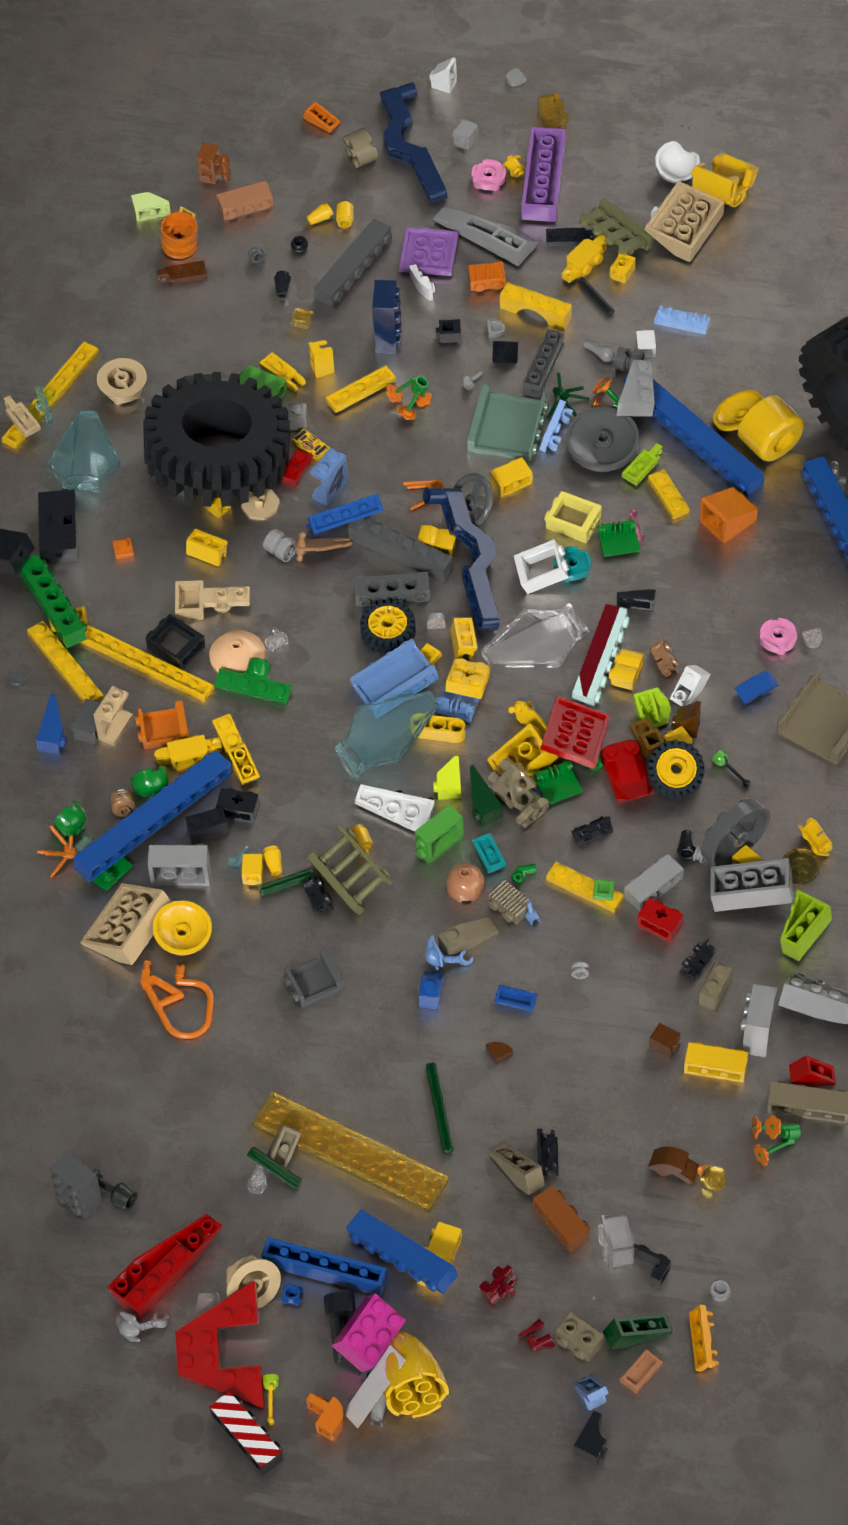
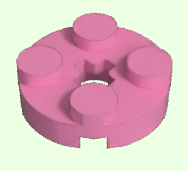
[471,159,506,191]
[760,618,797,655]

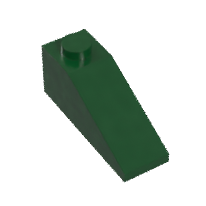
[470,765,503,827]
[603,1314,673,1349]

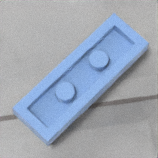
[654,305,710,335]
[539,400,573,453]

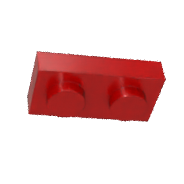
[281,449,313,486]

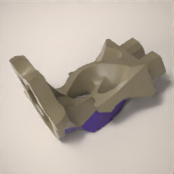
[487,758,550,828]

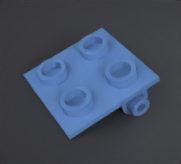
[434,685,480,723]

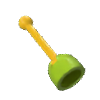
[262,1374,279,1426]

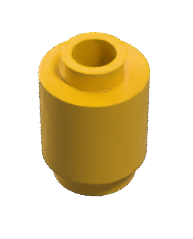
[336,201,354,228]
[351,824,373,853]

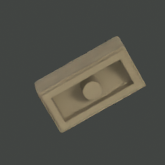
[267,1124,302,1168]

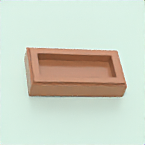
[620,1349,663,1394]

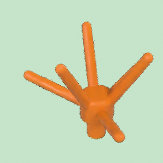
[37,825,79,878]

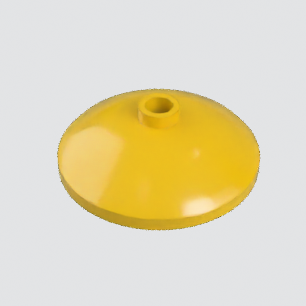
[713,390,763,431]
[153,901,212,955]

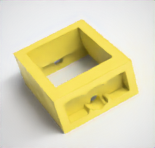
[544,491,602,543]

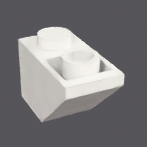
[670,665,711,707]

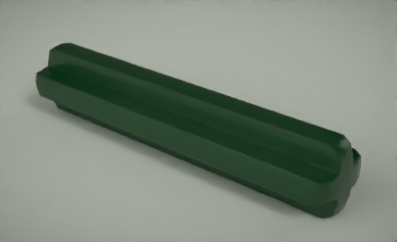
[259,868,315,896]
[247,1147,302,1189]

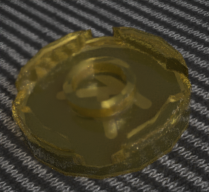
[782,848,820,884]

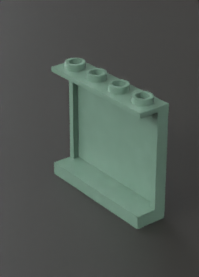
[467,384,549,462]

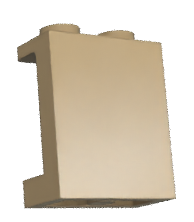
[93,686,133,746]

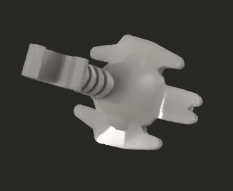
[116,1311,169,1342]

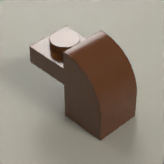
[648,1146,699,1184]

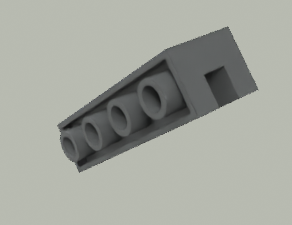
[523,329,565,400]

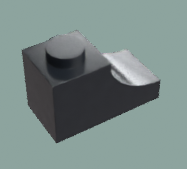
[574,1411,608,1465]

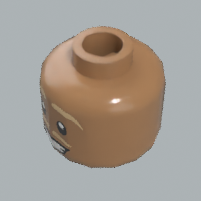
[109,788,136,817]

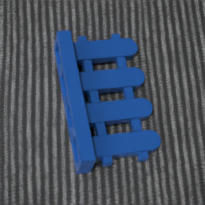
[306,493,384,535]

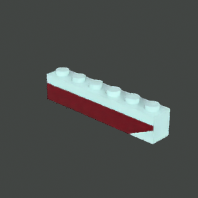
[572,604,630,709]

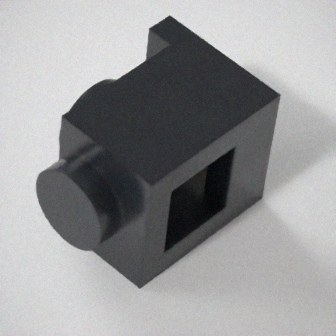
[436,319,461,344]

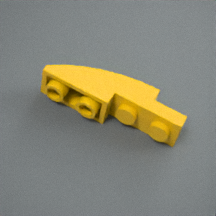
[212,714,260,785]

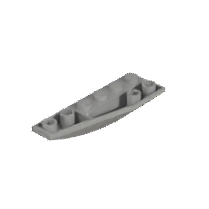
[433,207,539,266]
[778,972,848,1024]

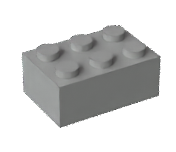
[148,844,211,886]

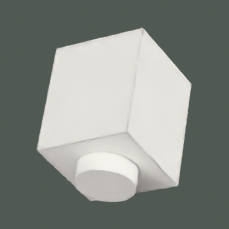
[636,330,656,359]

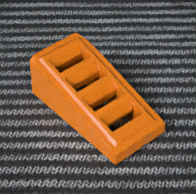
[303,101,341,133]

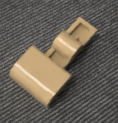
[175,580,250,621]

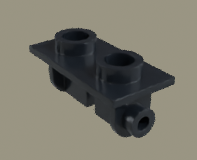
[571,816,613,847]
[303,873,334,914]
[679,939,715,979]

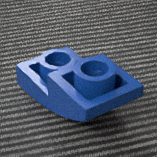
[734,670,779,705]

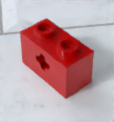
[637,898,683,942]

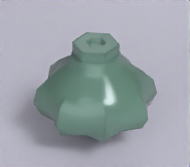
[75,834,93,851]

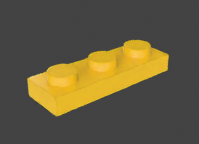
[648,469,690,519]

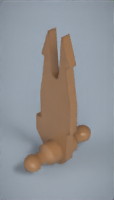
[295,532,352,562]

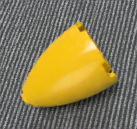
[384,1332,449,1418]

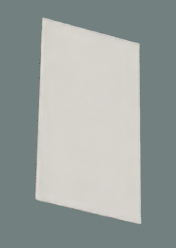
[343,1345,406,1428]

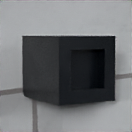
[492,341,518,363]

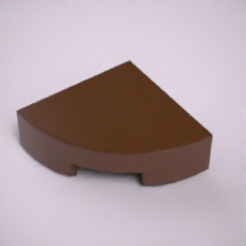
[486,1042,513,1063]

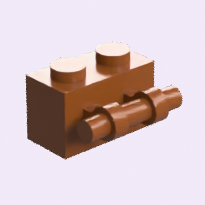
[197,143,231,184]

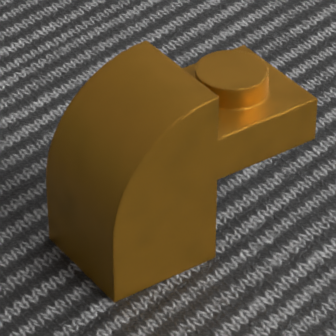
[630,718,665,757]

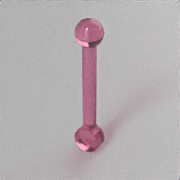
[630,510,645,541]

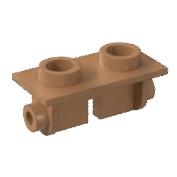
[650,637,679,677]

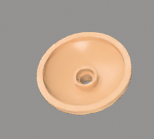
[209,630,266,673]

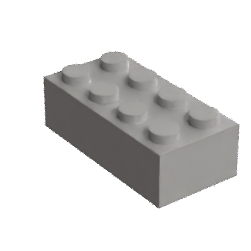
[710,858,793,912]

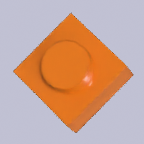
[112,537,134,560]

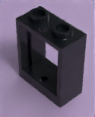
[146,614,206,670]

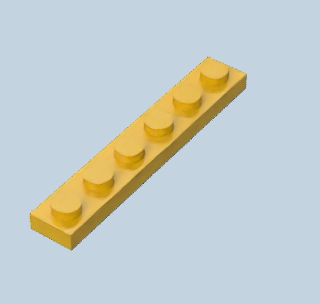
[27,621,104,703]

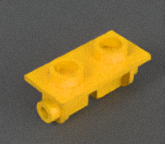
[798,818,833,856]

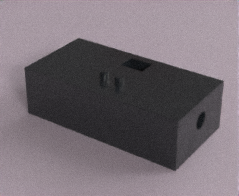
[38,489,79,564]
[0,529,35,575]

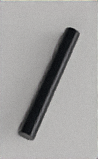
[578,277,615,315]

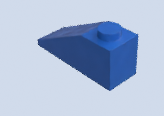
[36,694,67,754]

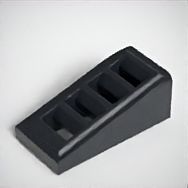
[617,589,656,611]

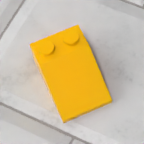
[487,723,559,781]

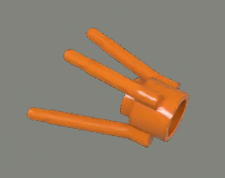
[402,479,443,510]

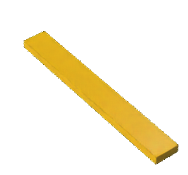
[1,341,99,449]
[80,625,215,702]

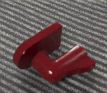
[518,1318,555,1351]

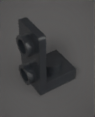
[632,1243,671,1289]

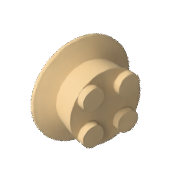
[97,358,147,405]
[226,1255,281,1309]

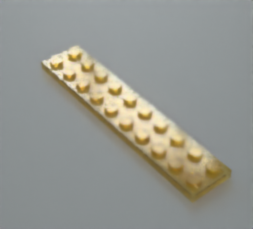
[252,1091,449,1213]

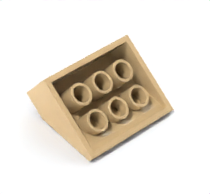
[645,181,725,262]
[80,883,171,965]

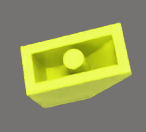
[433,756,461,800]

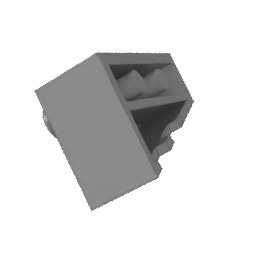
[616,360,655,416]
[741,984,777,1057]

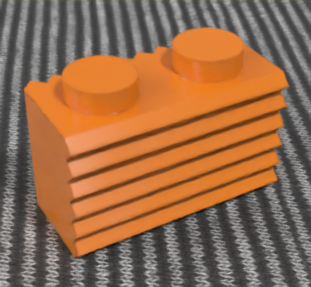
[468,261,506,292]

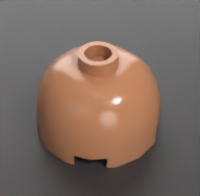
[446,863,485,903]

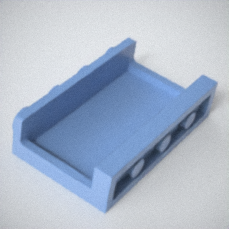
[350,639,440,719]

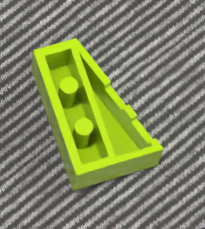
[780,889,832,961]

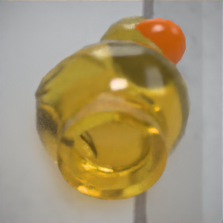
[697,1164,727,1190]

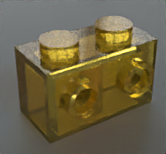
[538,93,569,129]

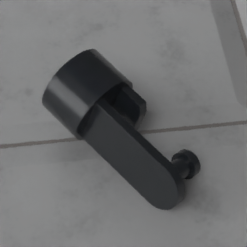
[323,1291,356,1363]

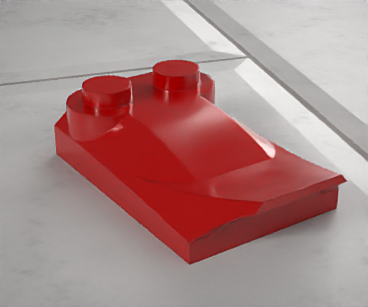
[600,740,654,802]

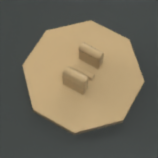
[241,489,280,520]

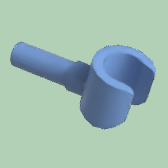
[525,900,540,926]

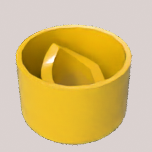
[738,395,804,462]

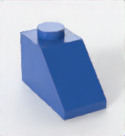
[418,971,444,1009]

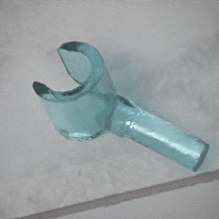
[228,847,249,869]

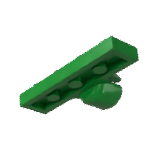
[215,657,292,704]

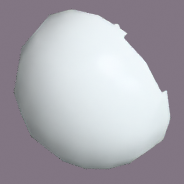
[655,141,700,183]

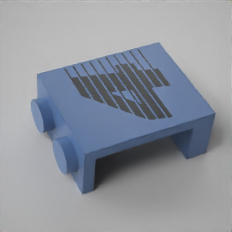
[310,448,348,506]

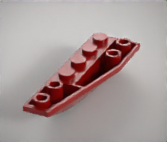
[107,1214,222,1322]

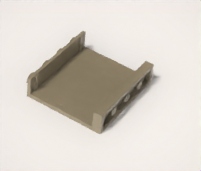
[777,670,848,765]

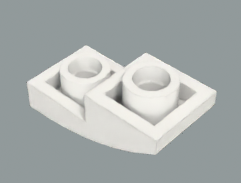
[409,264,435,301]

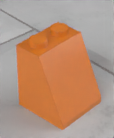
[700,487,758,544]

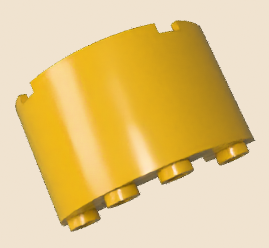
[691,152,759,207]

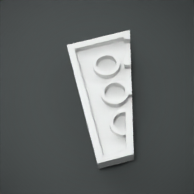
[355,784,435,832]

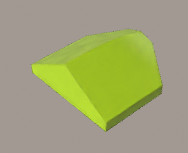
[633,687,671,728]

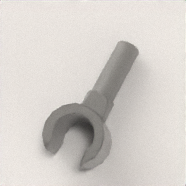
[463,371,483,391]

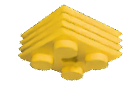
[445,658,491,699]

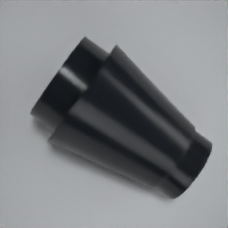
[274,271,291,298]
[677,830,696,859]

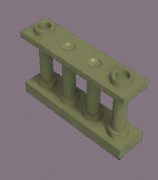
[307,825,393,915]

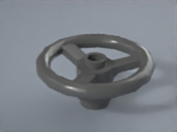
[453,473,493,527]

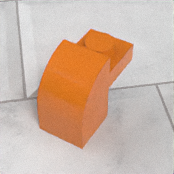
[306,1393,344,1442]

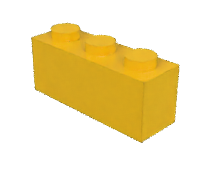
[684,1042,748,1083]
[417,1222,462,1287]

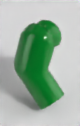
[511,864,537,884]

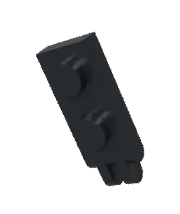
[546,227,594,247]

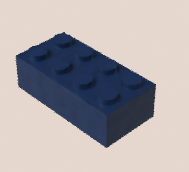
[372,280,402,354]

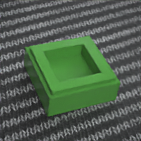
[593,879,615,901]

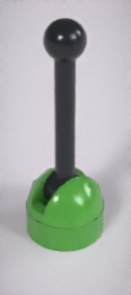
[712,749,750,787]

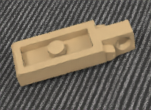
[3,395,41,438]

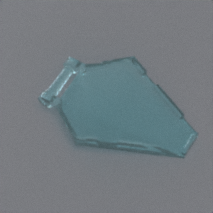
[48,411,121,492]
[334,690,439,778]

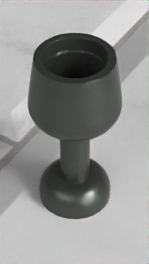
[92,1169,138,1210]

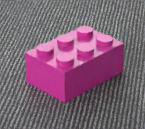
[331,1293,406,1373]

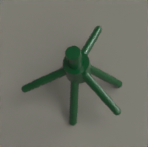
[547,372,590,419]

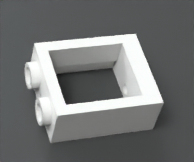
[514,539,569,594]

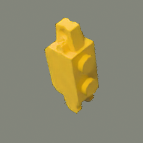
[561,235,607,283]
[154,735,222,771]

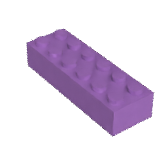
[521,127,566,222]

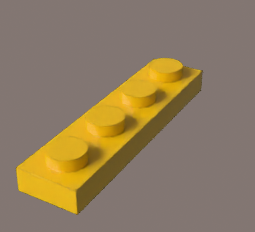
[326,365,396,413]
[546,862,624,913]

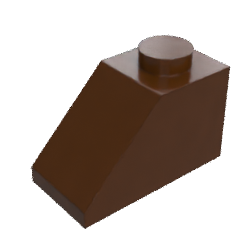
[671,701,701,738]

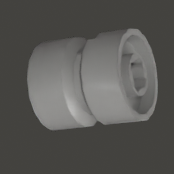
[263,529,297,562]

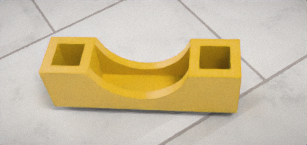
[500,282,572,331]

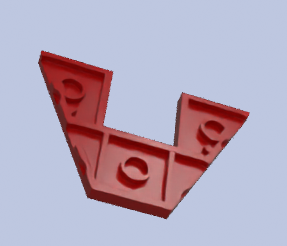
[175,1281,265,1409]

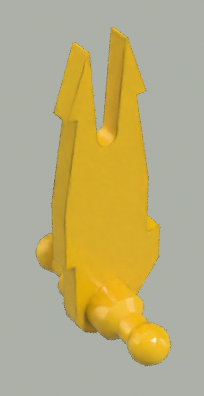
[508,700,547,735]

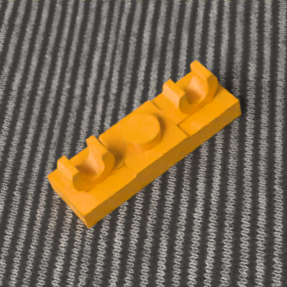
[689,1304,719,1372]

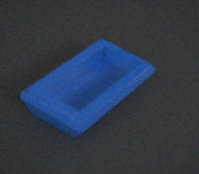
[494,985,538,1011]

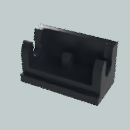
[537,1129,559,1176]

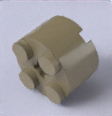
[342,128,378,169]

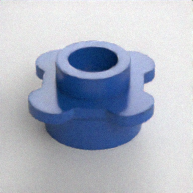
[281,1284,303,1306]

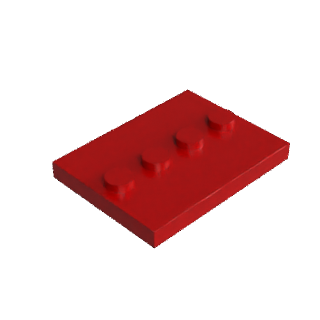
[540,696,610,769]

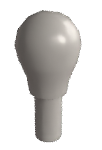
[583,341,615,362]

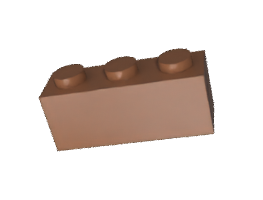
[217,180,274,221]

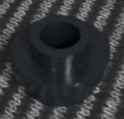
[291,236,308,252]

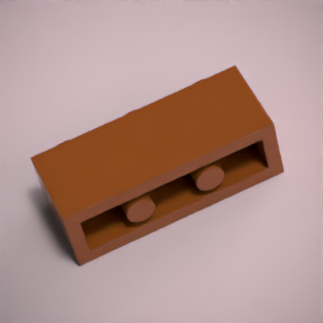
[533,1185,590,1253]

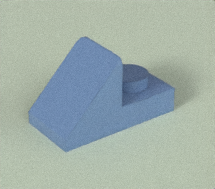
[573,1374,609,1411]

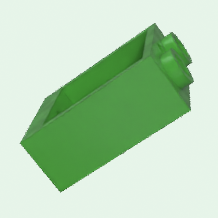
[415,805,464,864]

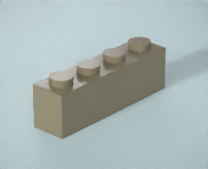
[767,1081,848,1124]

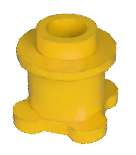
[502,155,525,177]

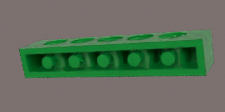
[20,554,87,649]

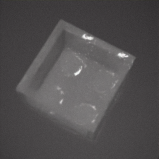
[598,1211,634,1271]

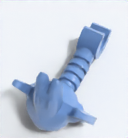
[425,935,474,971]

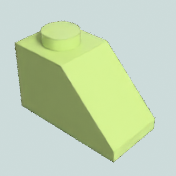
[131,192,171,222]

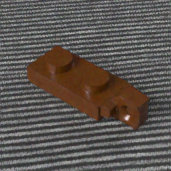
[157,260,207,284]

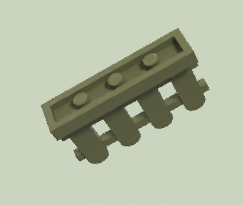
[579,198,655,255]

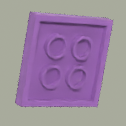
[399,227,459,276]

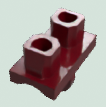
[479,1265,518,1306]

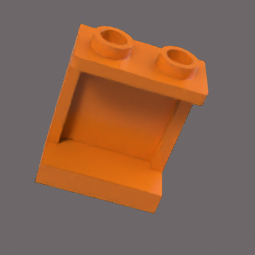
[135,700,189,749]

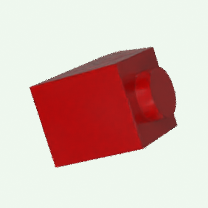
[789,1055,836,1087]

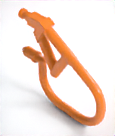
[140,960,214,1039]

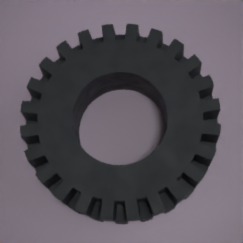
[799,317,848,451]
[143,372,290,507]

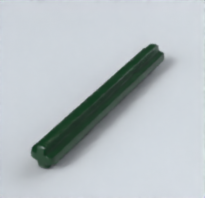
[426,1062,453,1154]

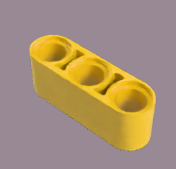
[411,714,466,743]

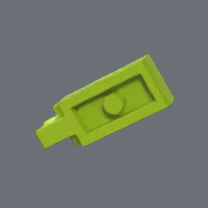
[622,443,663,486]

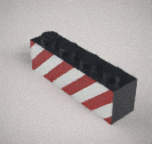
[209,1391,283,1475]

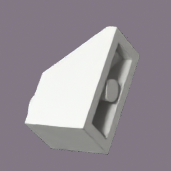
[429,57,457,93]

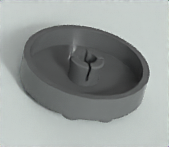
[701,798,770,867]

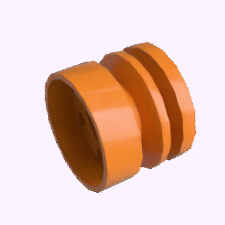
[161,212,198,259]

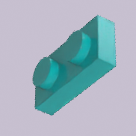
[472,833,506,874]

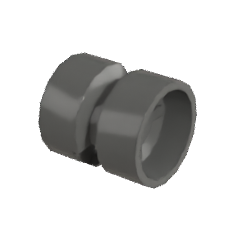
[614,346,645,371]

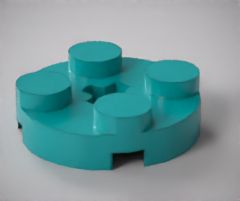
[554,546,591,582]

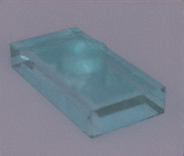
[34,385,53,424]

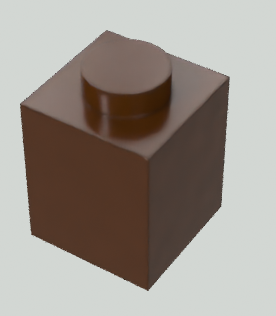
[649,1023,682,1058]

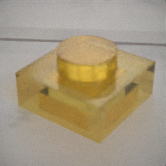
[291,308,313,329]

